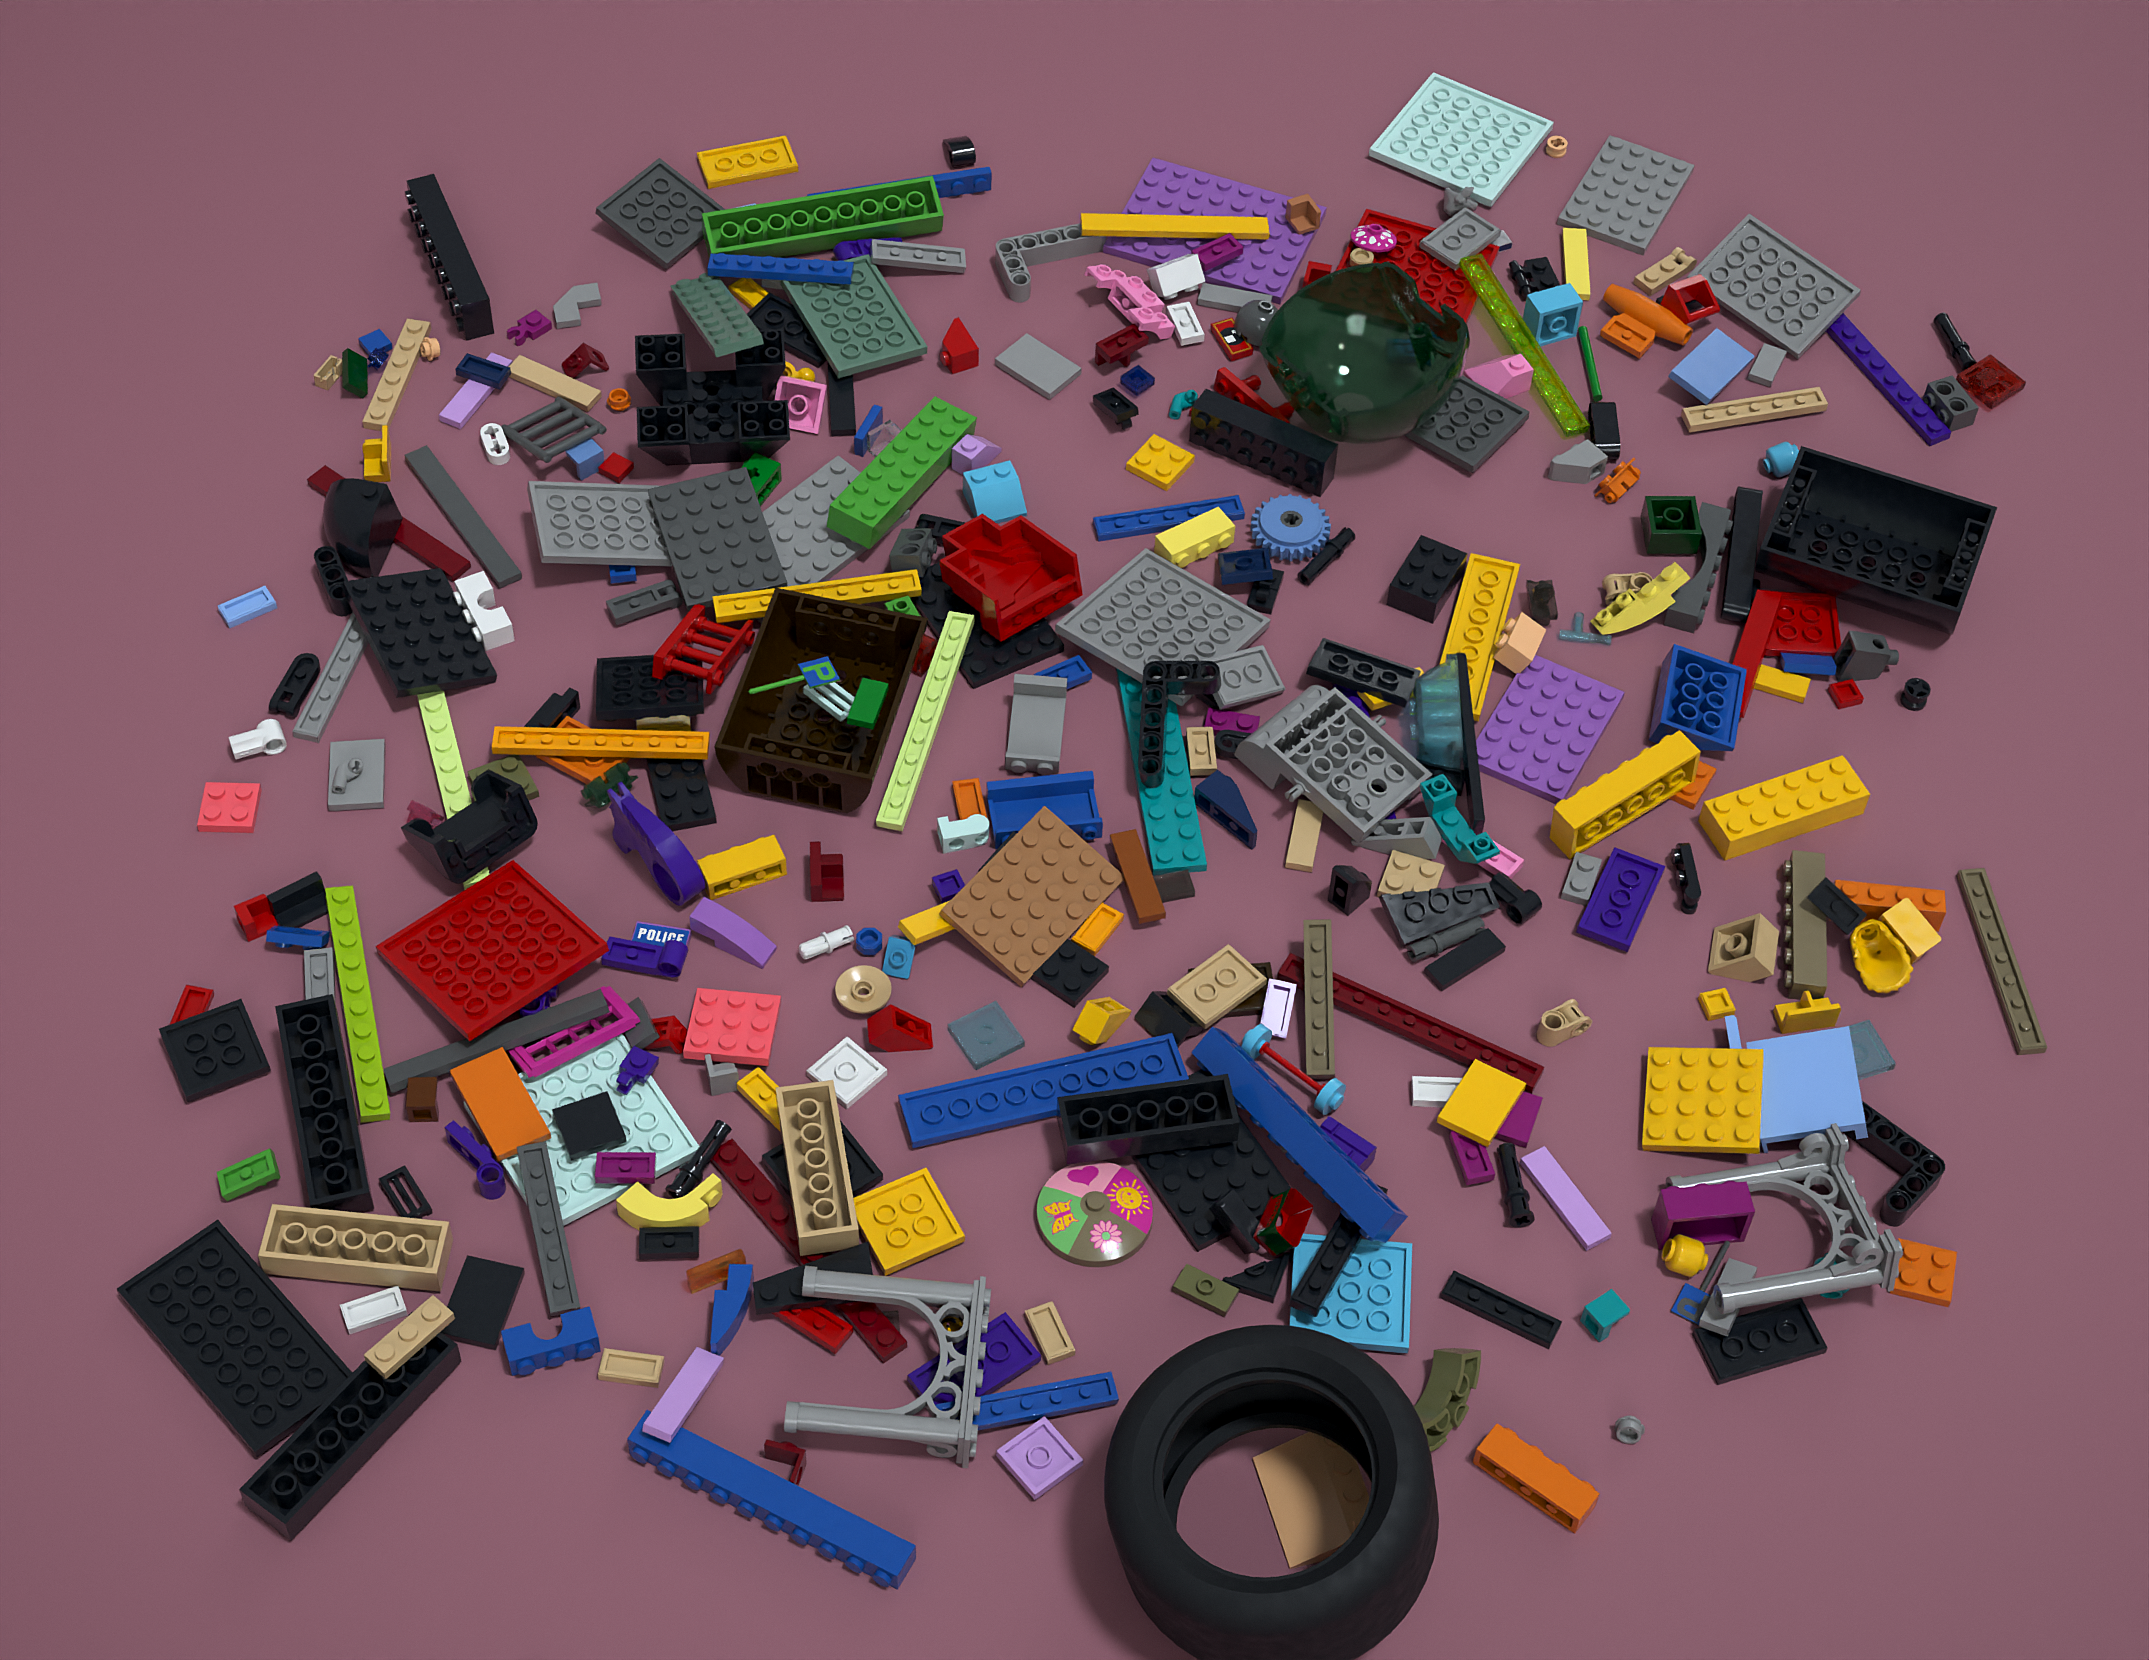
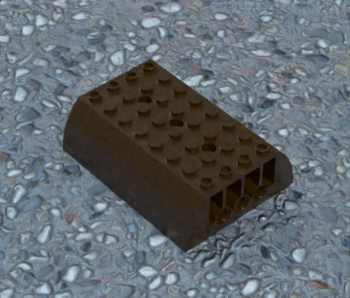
[714,588,928,814]

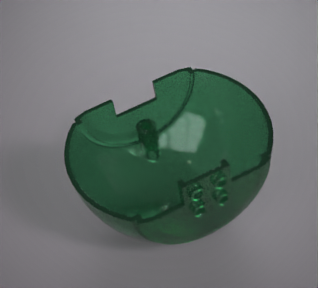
[1259,262,1470,444]

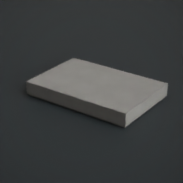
[1419,207,1501,270]
[995,333,1082,400]
[1201,645,1286,709]
[328,739,386,811]

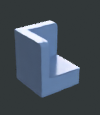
[565,438,605,480]

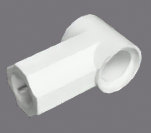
[228,719,287,759]

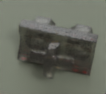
[1526,580,1558,626]

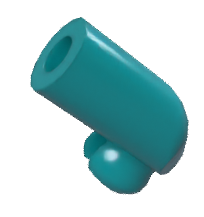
[1169,390,1198,420]

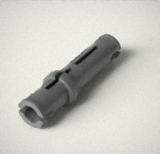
[1407,916,1485,962]

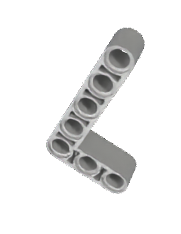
[995,223,1106,303]

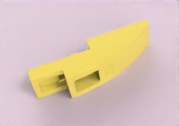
[1590,562,1690,635]

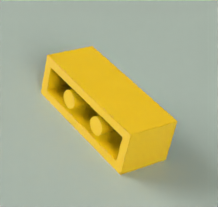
[697,835,787,900]

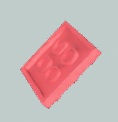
[683,988,781,1066]

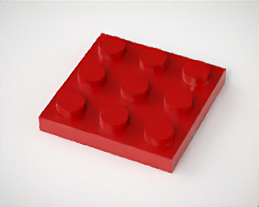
[1764,591,1841,658]

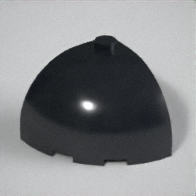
[323,478,403,578]

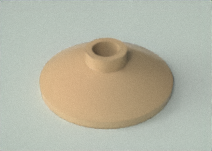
[835,965,892,1014]

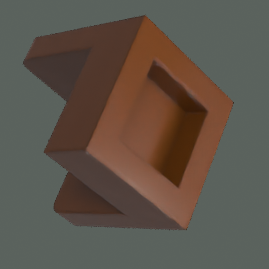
[406,1077,439,1122]

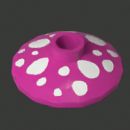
[1350,224,1397,252]

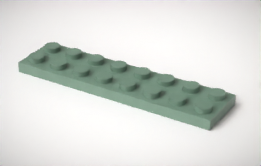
[670,273,764,357]

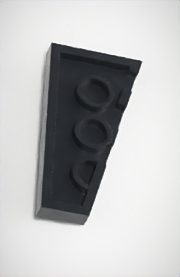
[1379,882,1500,947]
[753,1242,873,1315]

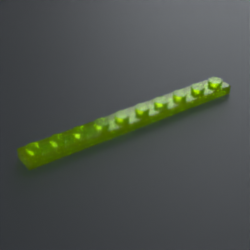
[1459,253,1590,437]

